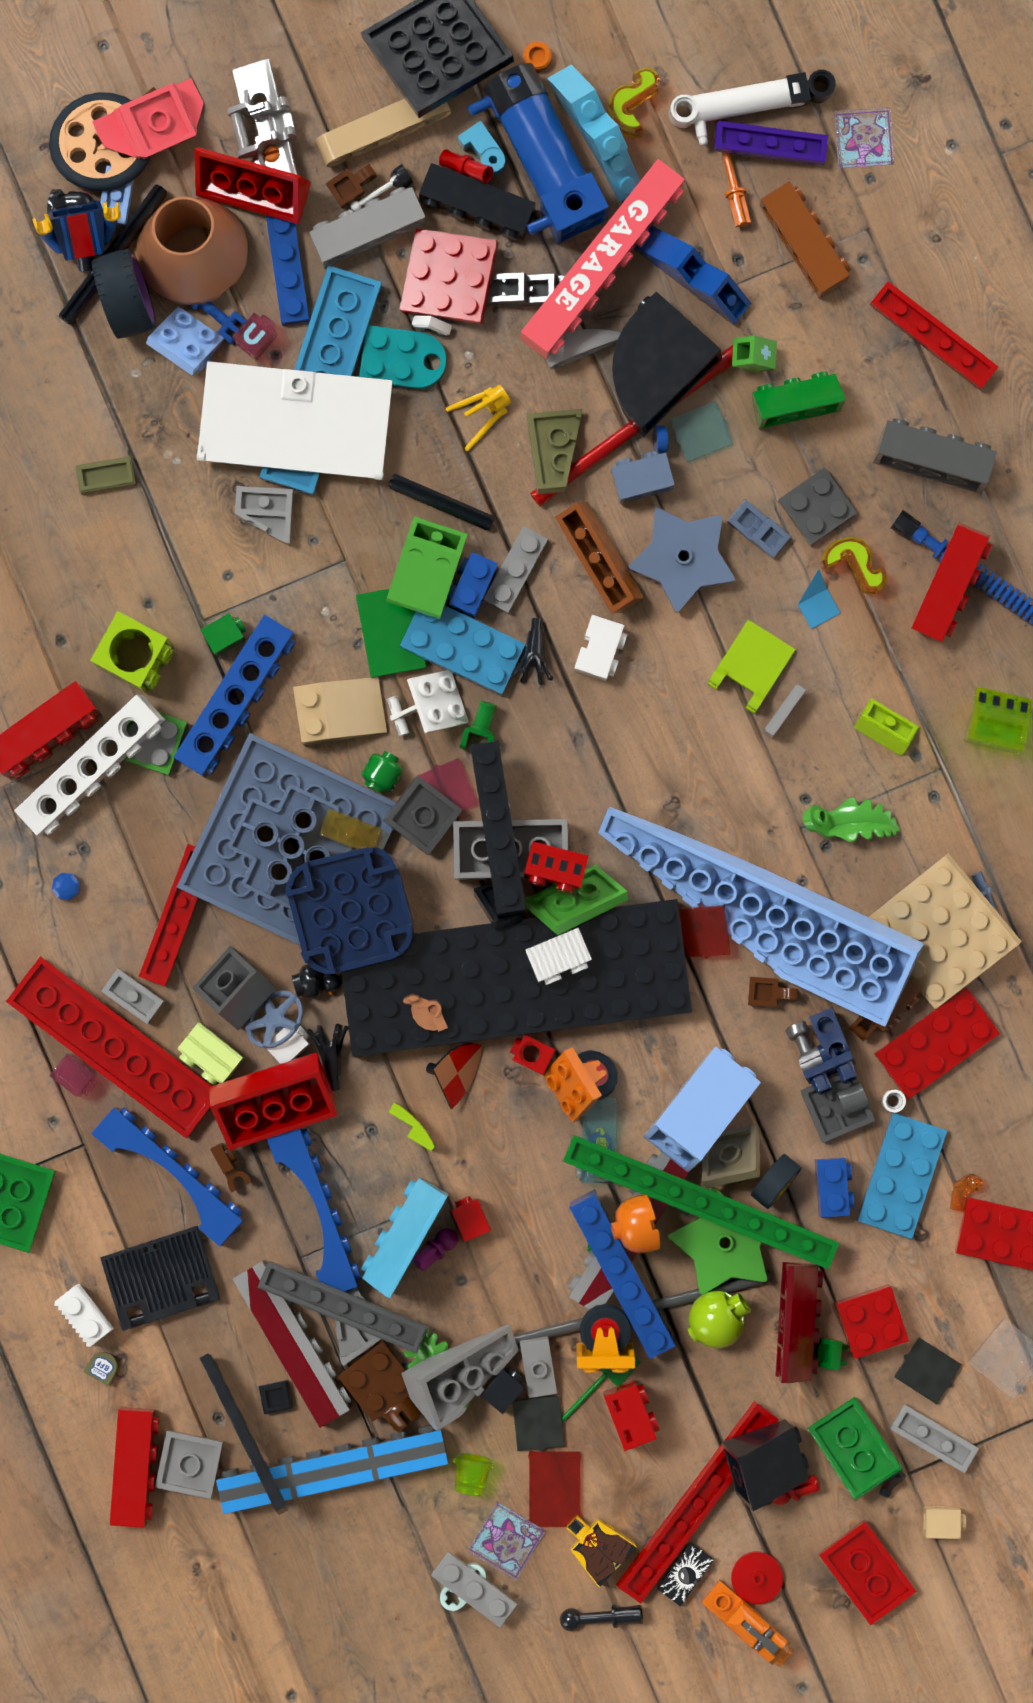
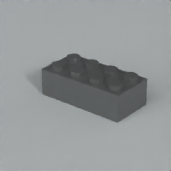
[873,418,997,494]

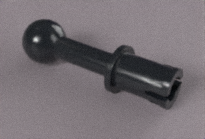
[560,1605,643,1631]

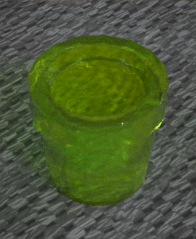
[453,1453,494,1496]

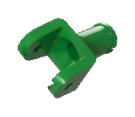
[459,701,497,749]

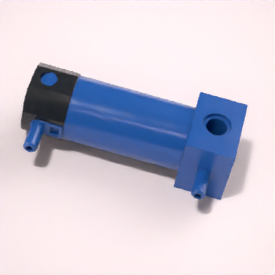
[468,63,609,245]

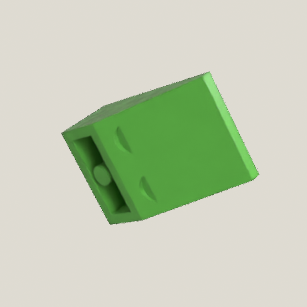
[386,516,468,619]

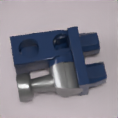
[785,1007,857,1095]

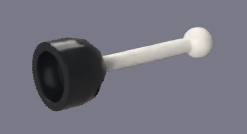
[350,164,414,212]

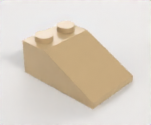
[293,677,387,746]

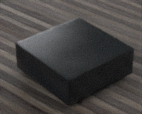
[258,1380,293,1414]

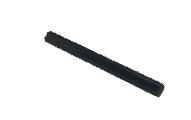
[59,184,167,324]

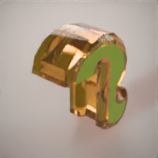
[608,67,660,139]
[820,536,887,595]

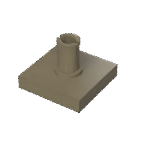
[702,1124,760,1188]

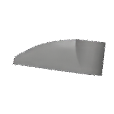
[546,329,621,370]

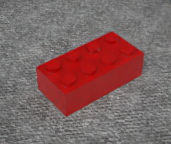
[0,681,102,780]
[209,1052,338,1151]

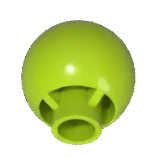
[687,1291,751,1349]

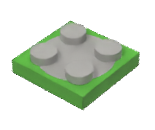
[117,713,188,776]

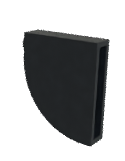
[612,291,722,437]

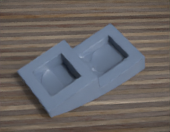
[726,500,791,558]

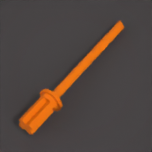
[710,91,752,227]

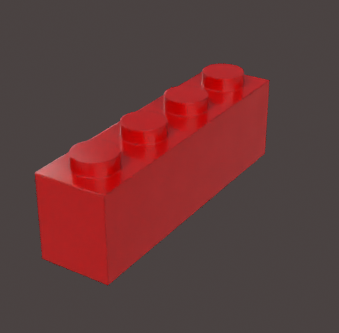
[911,522,993,642]
[110,1407,160,1528]

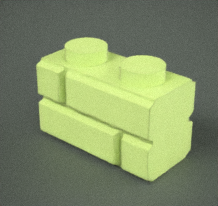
[178,1022,244,1085]

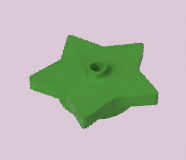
[668,1187,774,1295]

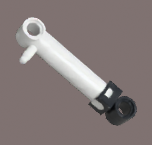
[669,69,836,146]

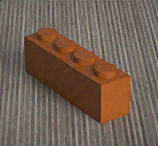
[759,181,850,299]
[555,502,644,614]

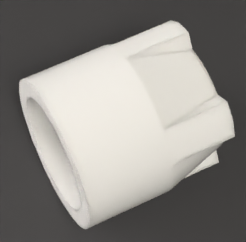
[881,1090,906,1113]

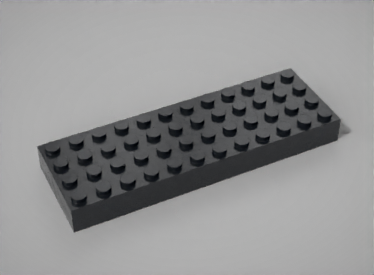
[342,899,692,1057]

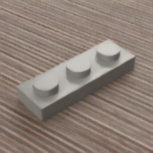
[483,526,548,614]
[889,1403,979,1473]
[431,1551,517,1627]

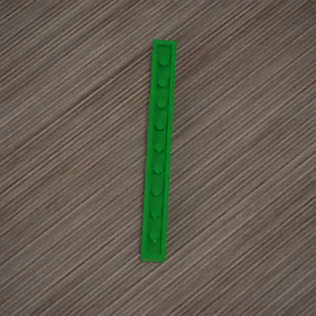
[562,1135,839,1269]

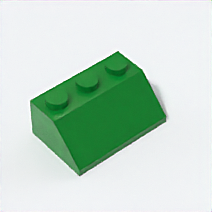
[751,371,845,430]

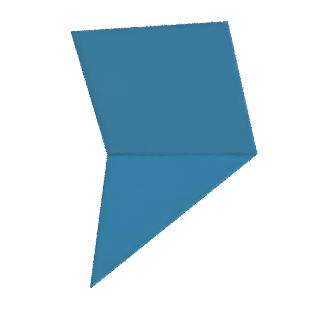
[798,569,841,629]

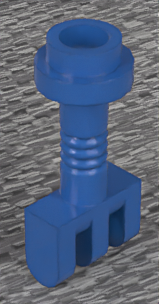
[191,302,250,345]

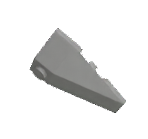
[401,1325,519,1431]

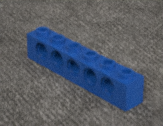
[173,614,296,778]

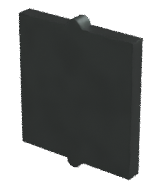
[894,1337,962,1404]
[513,1396,564,1451]

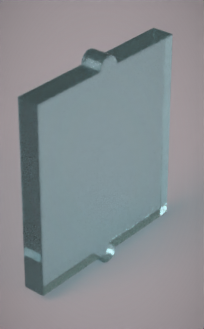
[670,401,733,462]

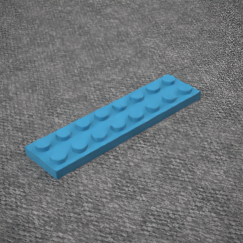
[259,265,382,496]

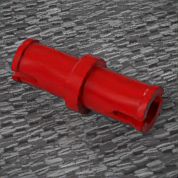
[439,149,494,183]

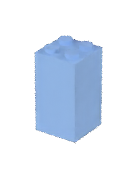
[643,1047,761,1172]

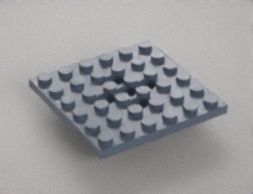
[177,733,396,945]

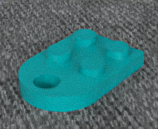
[359,325,446,390]

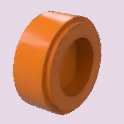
[523,42,551,72]

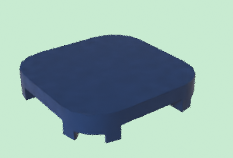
[286,847,414,974]

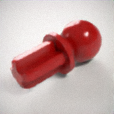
[772,1475,820,1505]

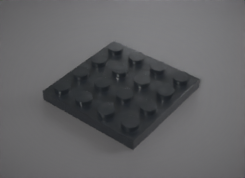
[361,0,514,118]

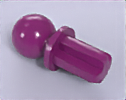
[413,1228,458,1271]

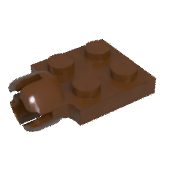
[337,1340,421,1432]

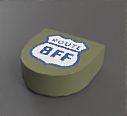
[83,1352,118,1386]

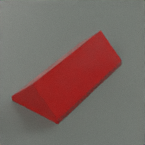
[194,147,312,224]

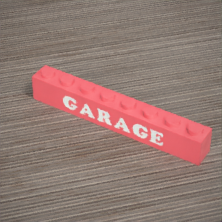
[520,159,685,359]

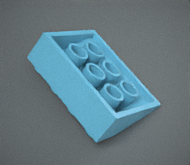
[361,1177,449,1298]

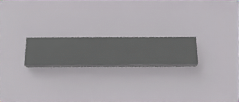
[257,1260,428,1354]

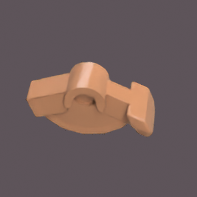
[403,993,448,1032]

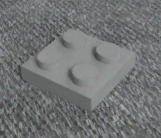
[155,1430,224,1499]

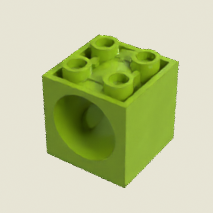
[90,611,174,694]

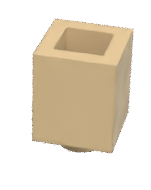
[923,1506,966,1539]

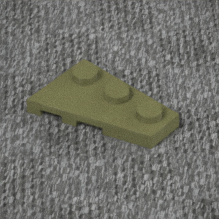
[527,409,583,494]

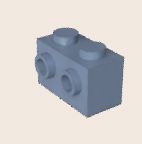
[611,451,675,504]

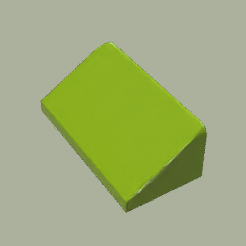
[854,698,919,756]

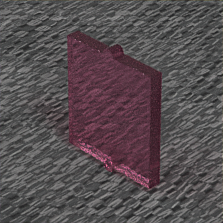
[418,758,478,810]

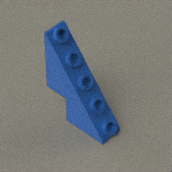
[634,226,751,325]

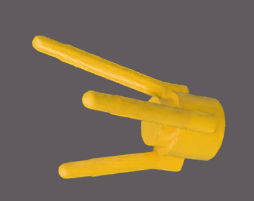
[446,385,511,451]

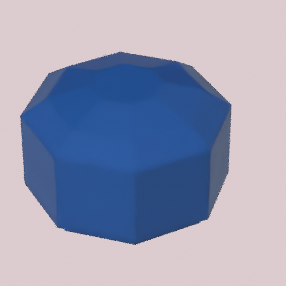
[52,873,81,900]

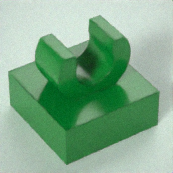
[815,1338,849,1370]

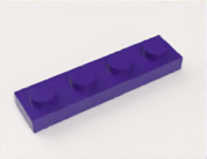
[714,121,828,165]

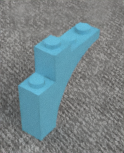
[547,65,640,202]

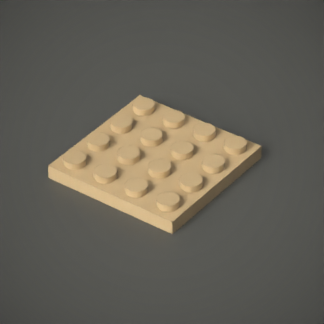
[869,853,1022,1009]

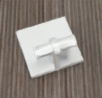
[386,670,469,737]

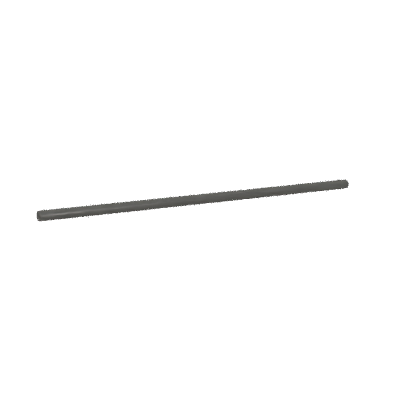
[402,1271,772,1370]

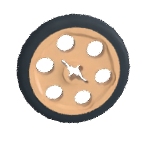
[49,92,151,191]

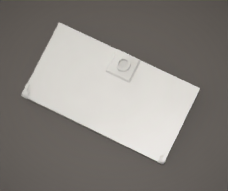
[197,361,392,480]

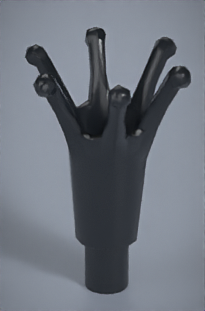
[511,618,553,685]
[307,1023,349,1091]

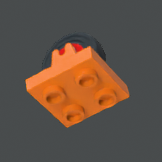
[543,1047,618,1123]

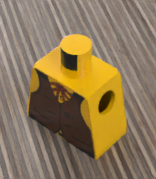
[566,1515,637,1588]

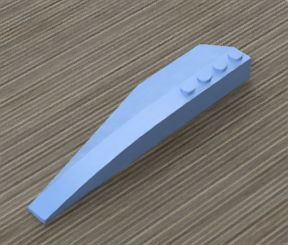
[598,807,925,1027]

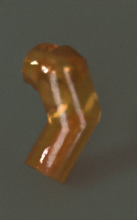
[950,1174,983,1211]

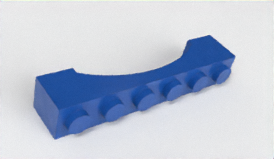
[91,1107,244,1247]
[267,1128,362,1292]
[569,1189,675,1359]

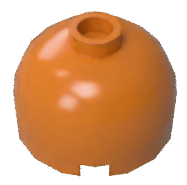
[611,1194,660,1253]

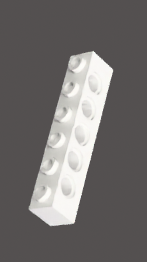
[14,695,165,836]

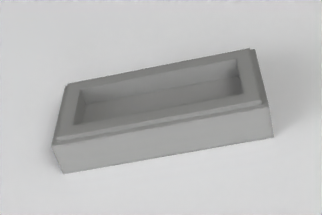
[763,685,806,739]

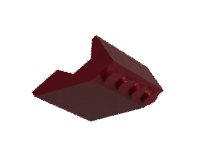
[775,1262,823,1383]

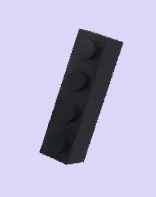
[419,163,536,241]

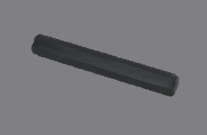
[389,474,494,530]

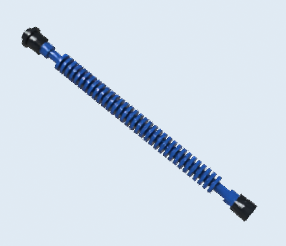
[891,510,1033,625]

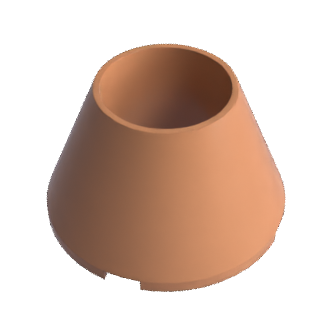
[136,197,248,305]

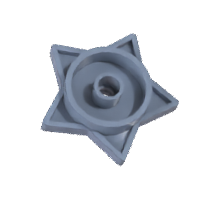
[628,508,735,613]

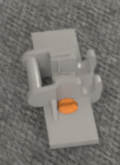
[227,58,298,175]

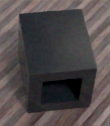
[481,1368,525,1414]

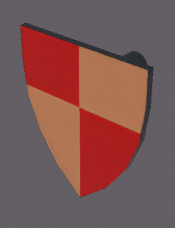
[426,1043,482,1109]

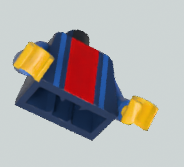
[32,201,121,272]

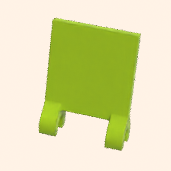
[707,620,796,714]

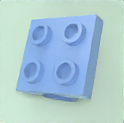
[146,306,224,375]

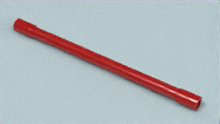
[530,345,733,507]

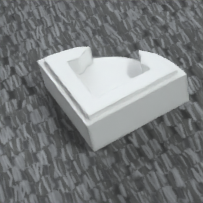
[412,316,452,336]

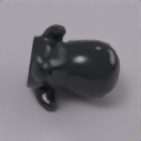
[47,189,94,214]

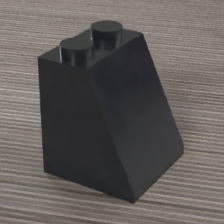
[722,1419,809,1511]

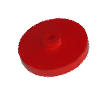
[731,1551,783,1604]

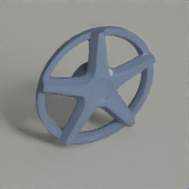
[245,990,303,1048]

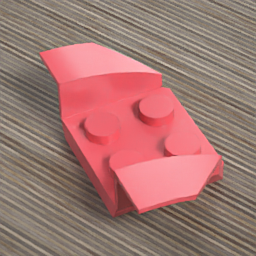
[92,78,204,159]

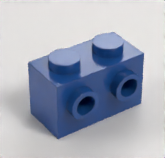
[447,552,498,619]
[815,1157,854,1217]

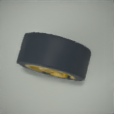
[751,1154,802,1209]

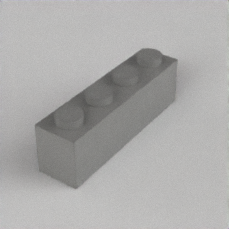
[309,187,426,269]

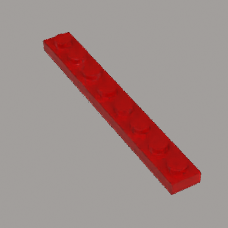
[616,1401,779,1604]

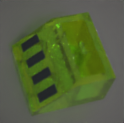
[964,686,1032,754]

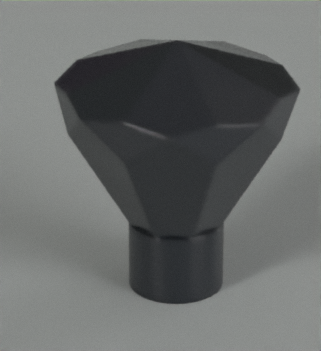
[879,1471,906,1498]

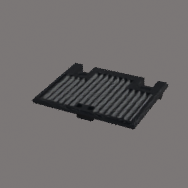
[100,1225,221,1331]

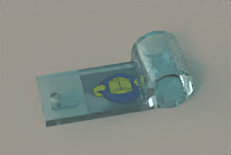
[576,1097,617,1184]

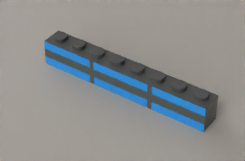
[216,1425,449,1514]

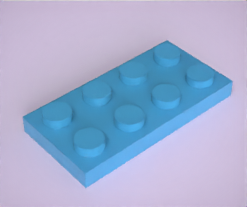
[399,605,525,696]
[857,1113,947,1239]

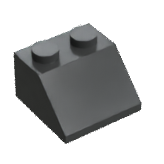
[193,946,276,1030]

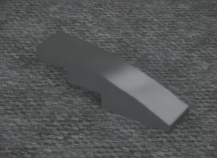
[486,273,565,306]

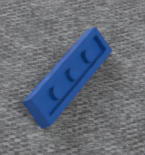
[266,215,310,326]

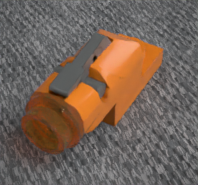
[701,1579,794,1667]

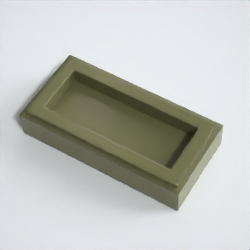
[75,456,136,494]

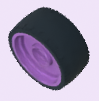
[92,249,156,339]

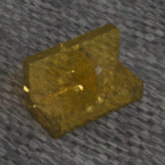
[318,808,382,850]

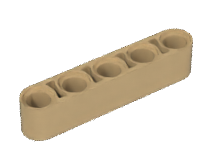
[315,99,452,167]

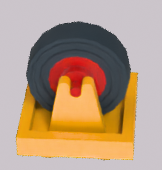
[576,1304,635,1373]

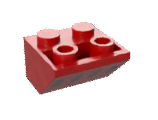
[524,842,589,894]

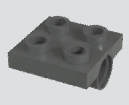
[800,1074,875,1143]

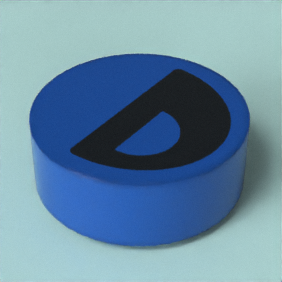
[653,425,669,454]

